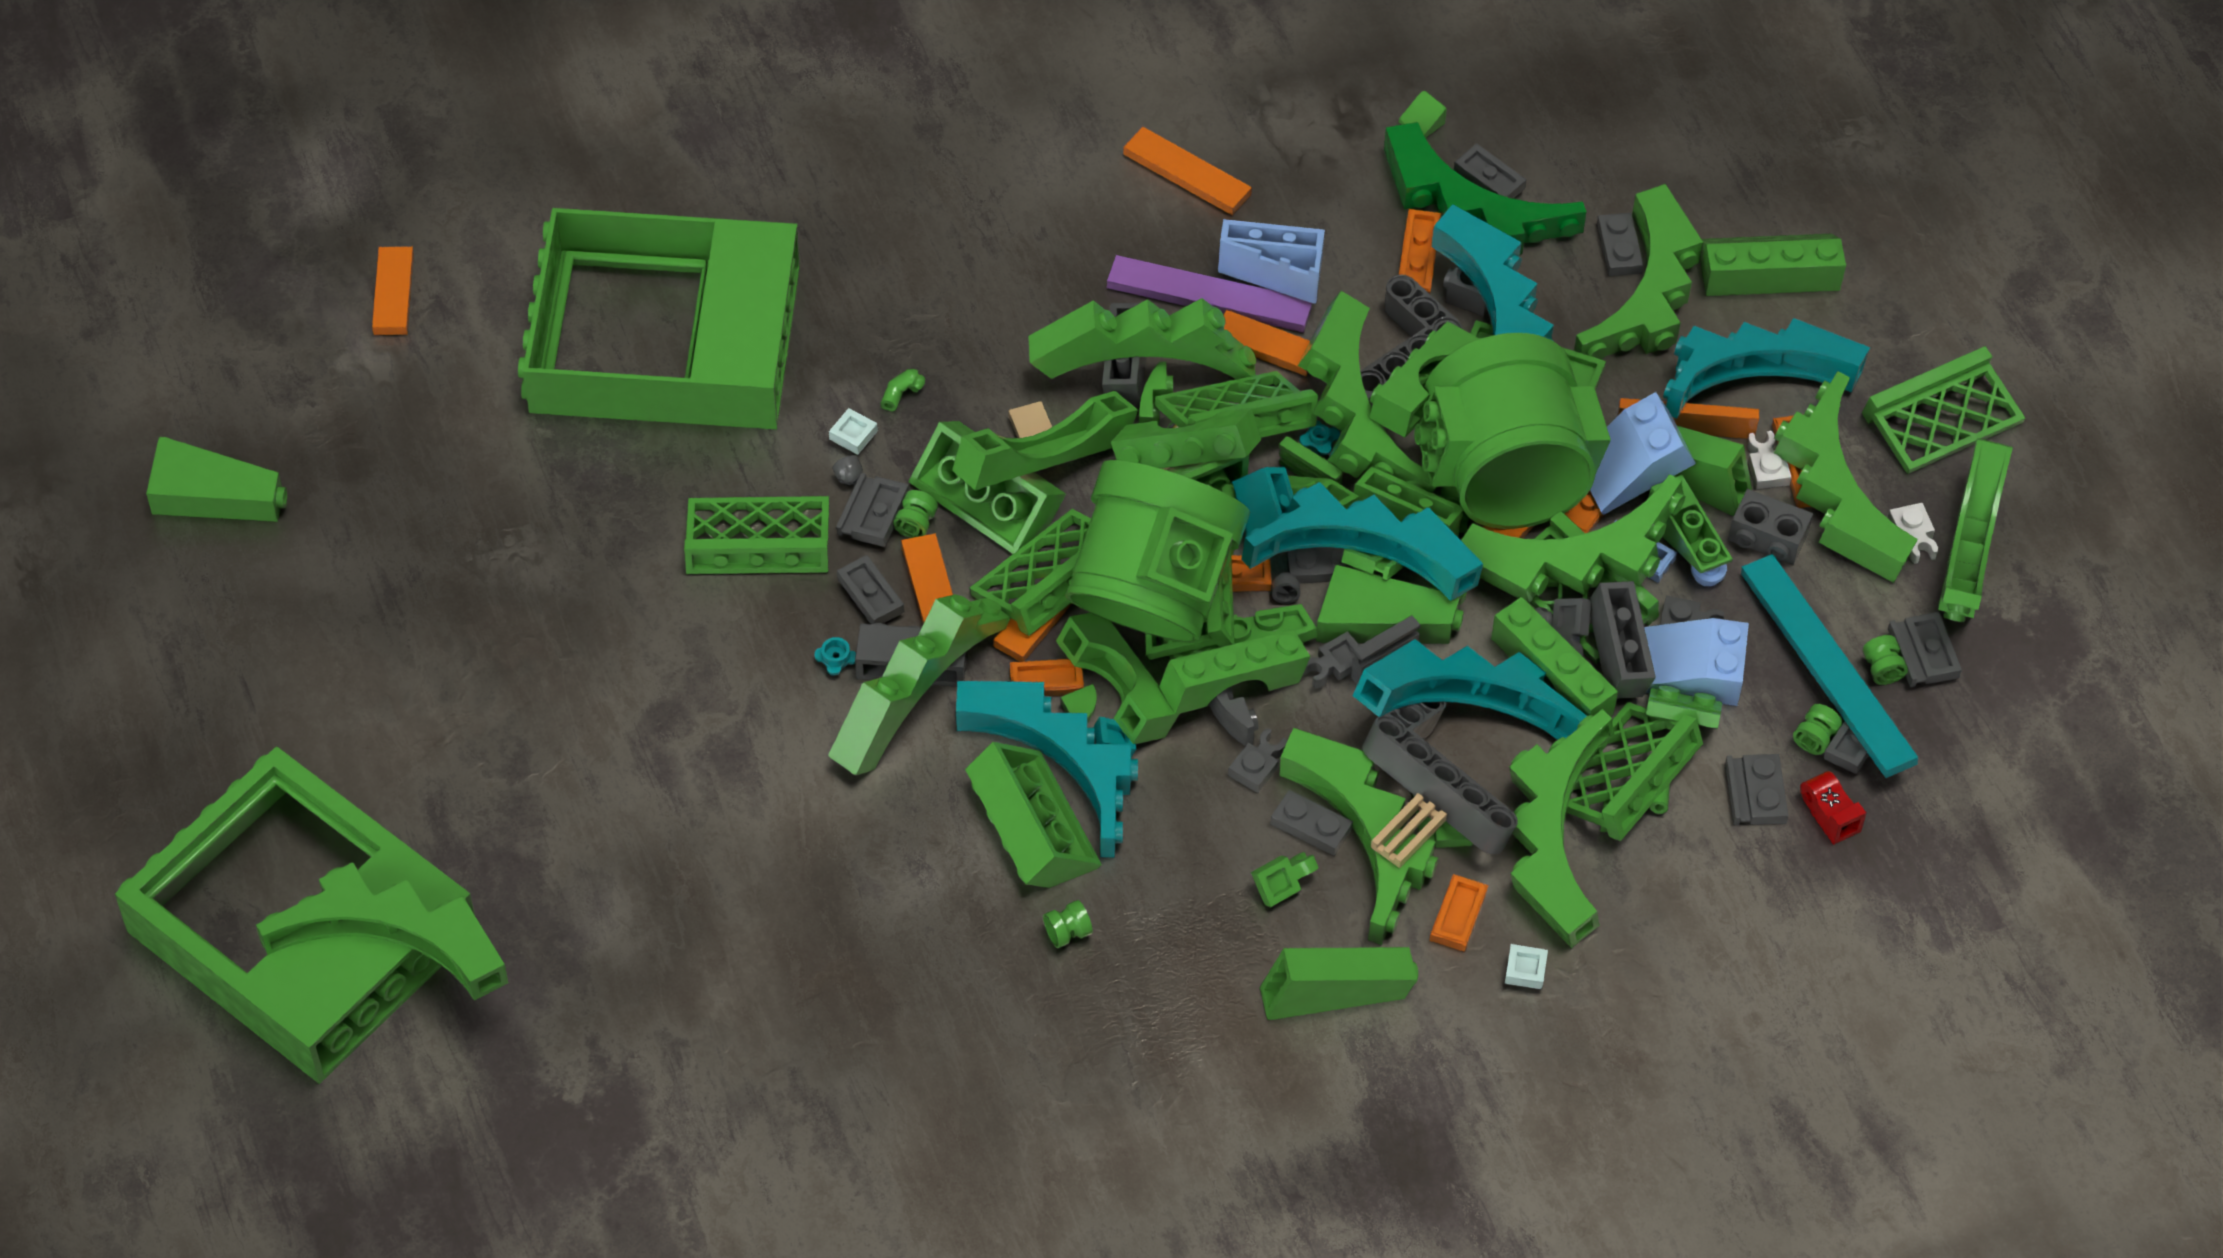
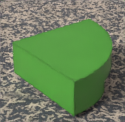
[1060,684,1097,724]

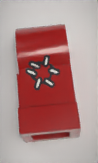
[1800,771,1867,845]

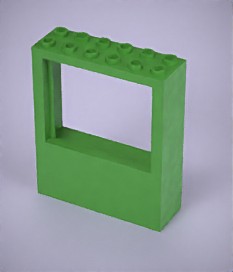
[518,208,800,430]
[115,746,475,1084]

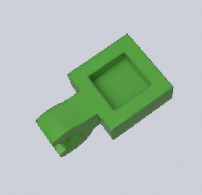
[1251,852,1319,907]

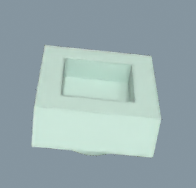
[829,408,878,455]
[1505,944,1548,990]

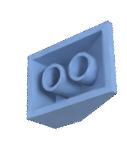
[1590,392,1696,515]
[1644,618,1749,706]

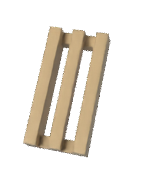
[1371,793,1447,868]

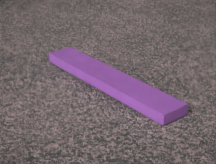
[1107,255,1313,333]

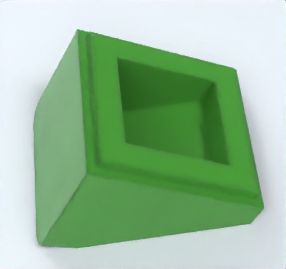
[1399,91,1447,138]

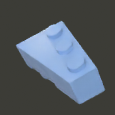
[1218,219,1325,304]

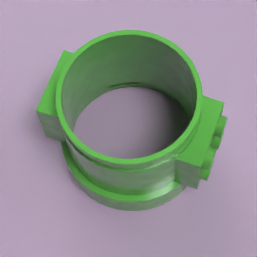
[1414,333,1611,529]
[1065,460,1250,643]

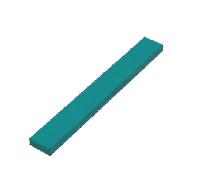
[1741,554,1918,778]

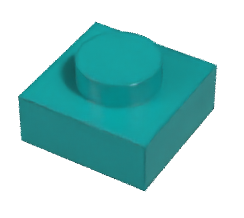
[1094,716,1136,758]

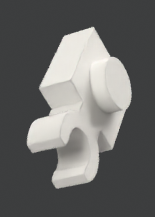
[1747,431,1792,490]
[1887,503,1938,564]

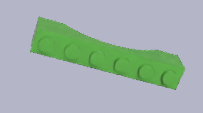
[952,391,1138,490]

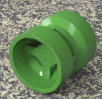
[893,490,938,538]
[1862,635,1908,685]
[1793,704,1842,755]
[1043,900,1093,948]

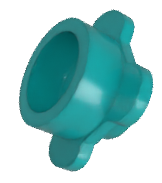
[1299,420,1340,456]
[814,637,856,675]

